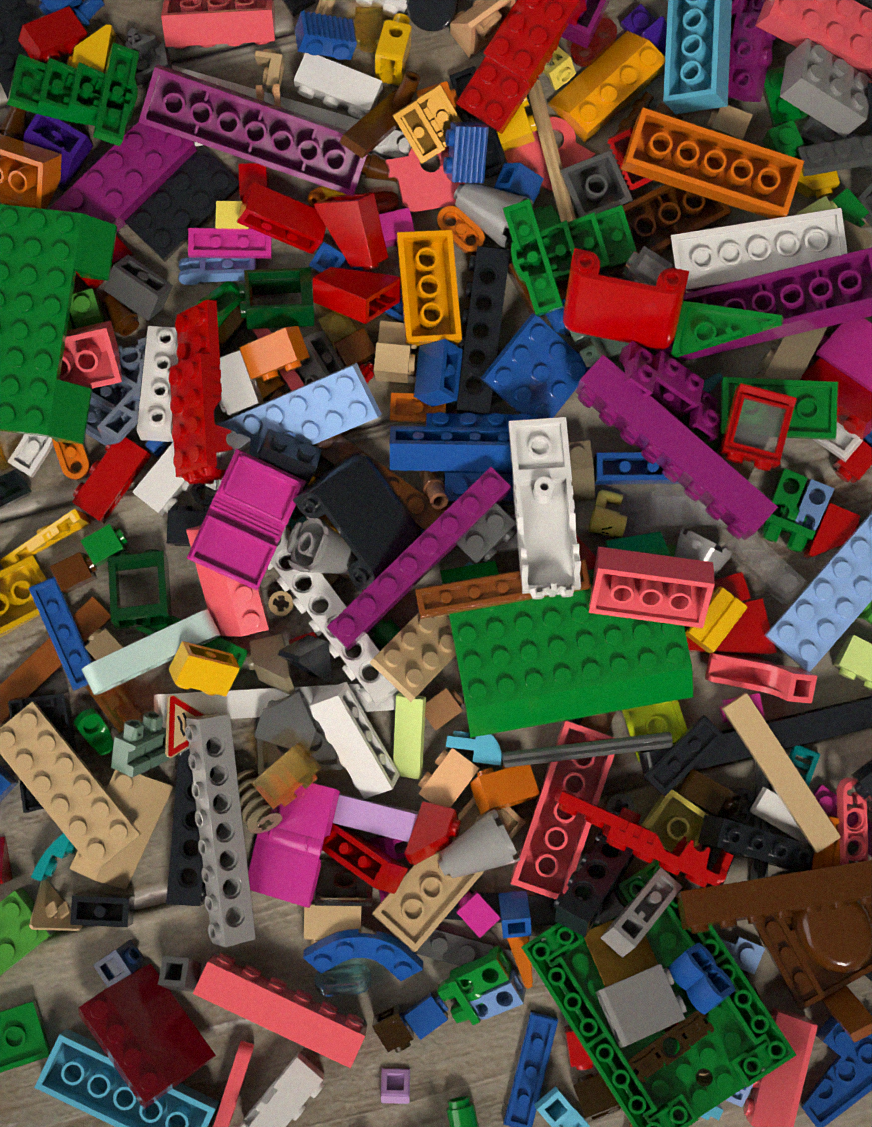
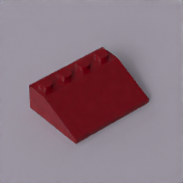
[79,963,216,1109]

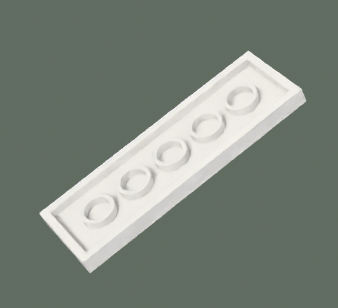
[671,208,848,291]

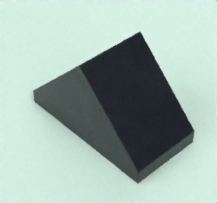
[278,635,332,682]

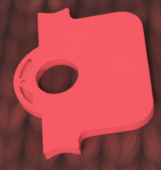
[504,114,595,192]
[385,147,465,213]

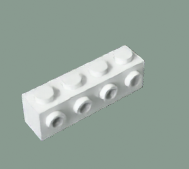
[137,326,179,442]
[310,682,400,799]

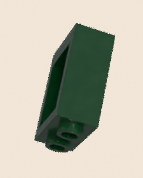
[239,267,314,329]
[108,549,172,630]

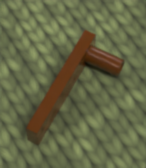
[340,71,420,159]

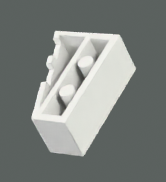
[240,1052,325,1127]

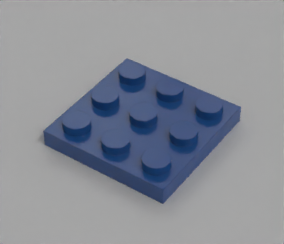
[481,313,592,419]

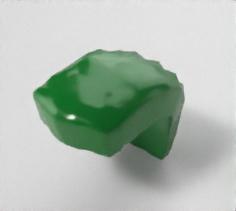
[74,708,114,755]

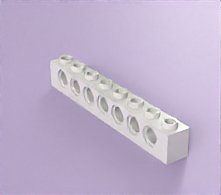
[268,526,399,706]

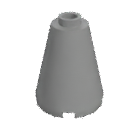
[454,182,533,249]
[287,517,358,574]
[674,528,733,577]
[437,809,520,879]

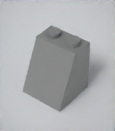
[595,964,687,1047]

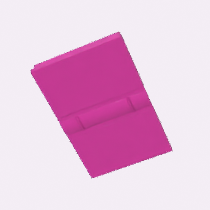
[186,449,306,590]
[248,773,340,908]

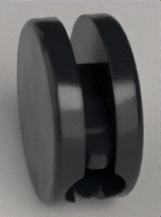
[406,0,458,31]

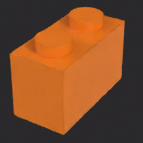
[239,326,310,381]
[470,765,540,815]

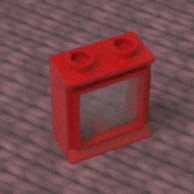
[719,383,797,471]

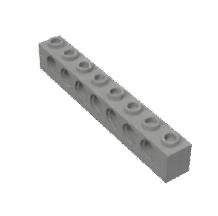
[185,713,256,947]

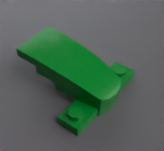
[7,42,139,146]
[503,199,640,317]

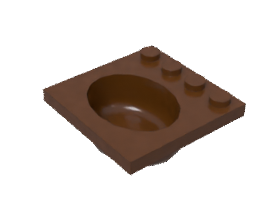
[753,901,872,1011]

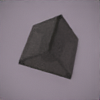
[315,858,374,906]

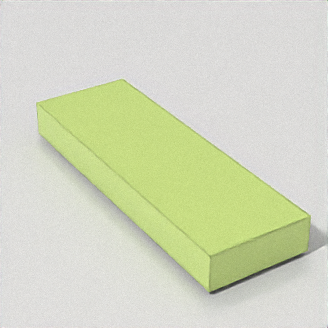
[393,693,426,779]

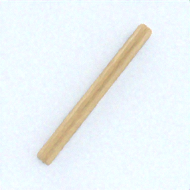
[528,79,576,222]

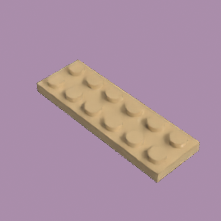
[0,702,141,872]
[372,795,526,952]

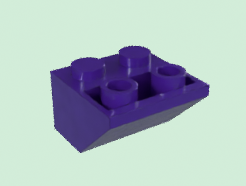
[23,114,93,192]

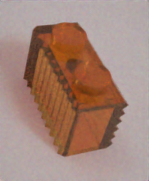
[86,684,144,733]

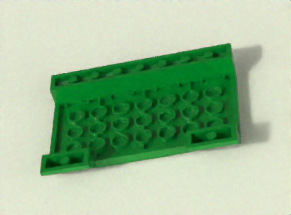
[0,204,117,445]
[440,531,693,738]

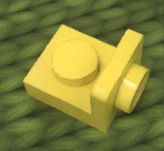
[543,46,576,90]

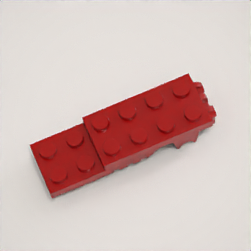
[455,0,587,134]
[169,300,233,484]
[554,788,734,888]

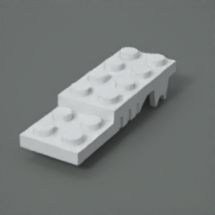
[508,417,581,599]

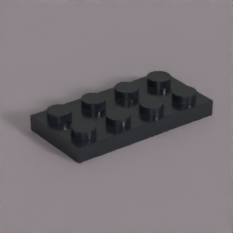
[0,0,46,99]
[125,146,239,262]

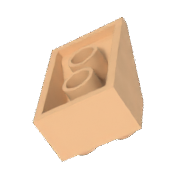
[450,0,516,58]

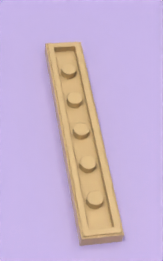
[721,693,841,853]

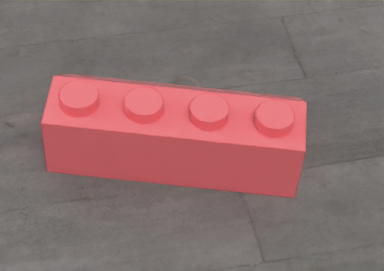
[161,0,276,49]
[59,321,122,389]
[186,525,269,637]
[589,547,715,628]
[744,1007,818,1127]

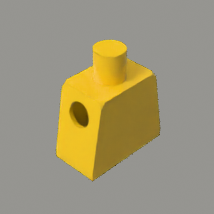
[375,13,412,86]

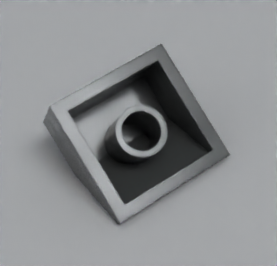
[560,150,633,218]

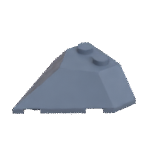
[86,337,147,445]

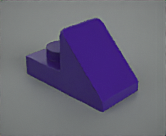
[620,4,667,56]

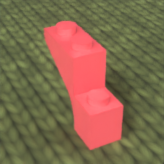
[705,652,817,703]

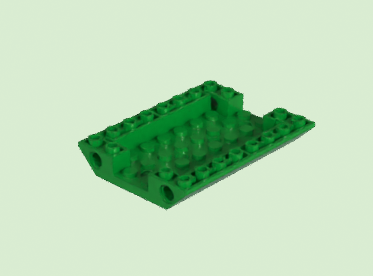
[521,860,796,1127]

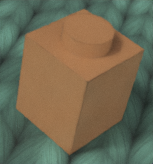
[425,688,464,731]

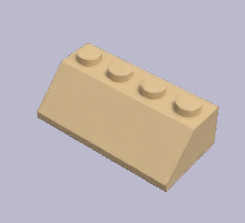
[69,770,174,890]

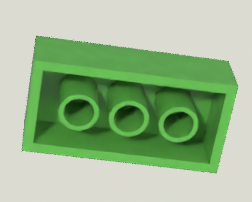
[0,887,57,977]

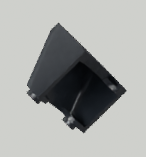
[293,452,422,592]

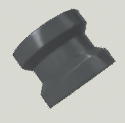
[604,793,635,815]

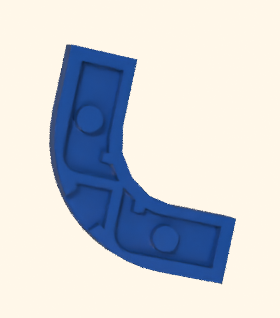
[303,929,423,981]

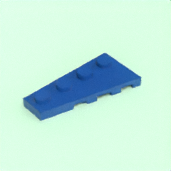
[800,1013,872,1127]

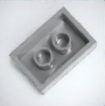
[780,38,872,137]

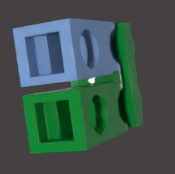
[761,468,835,553]
[437,945,526,1025]

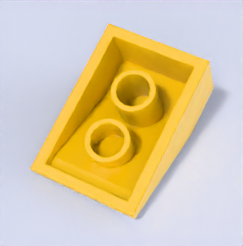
[0,555,47,638]

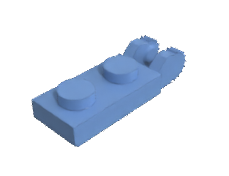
[178,257,256,286]

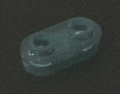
[314,964,372,997]

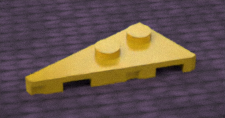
[0,509,91,569]

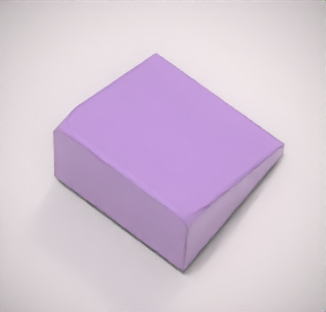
[381,1068,410,1104]

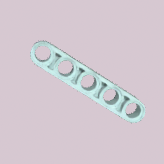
[82,609,221,695]

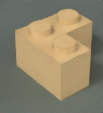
[374,321,417,384]

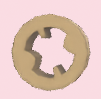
[269,591,294,616]

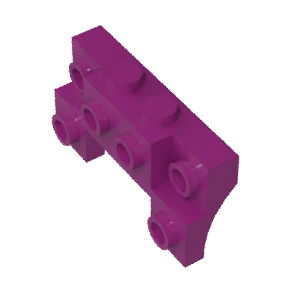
[728,0,777,102]
[619,341,721,442]

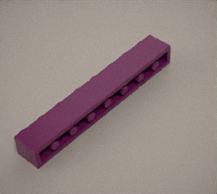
[327,467,511,651]

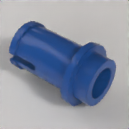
[72,0,105,27]

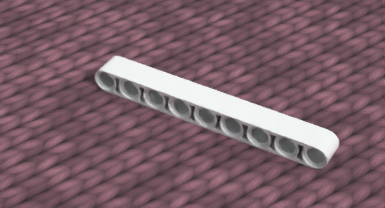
[154,684,401,722]

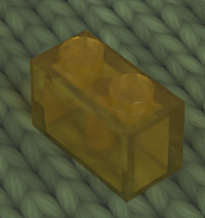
[251,742,322,809]

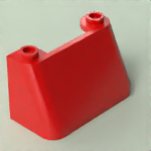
[563,248,689,349]

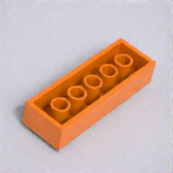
[621,108,804,219]

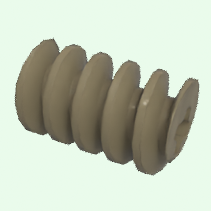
[237,769,282,834]

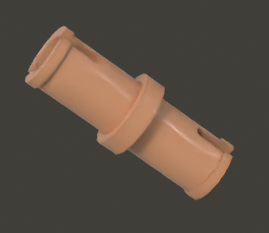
[420,471,448,509]

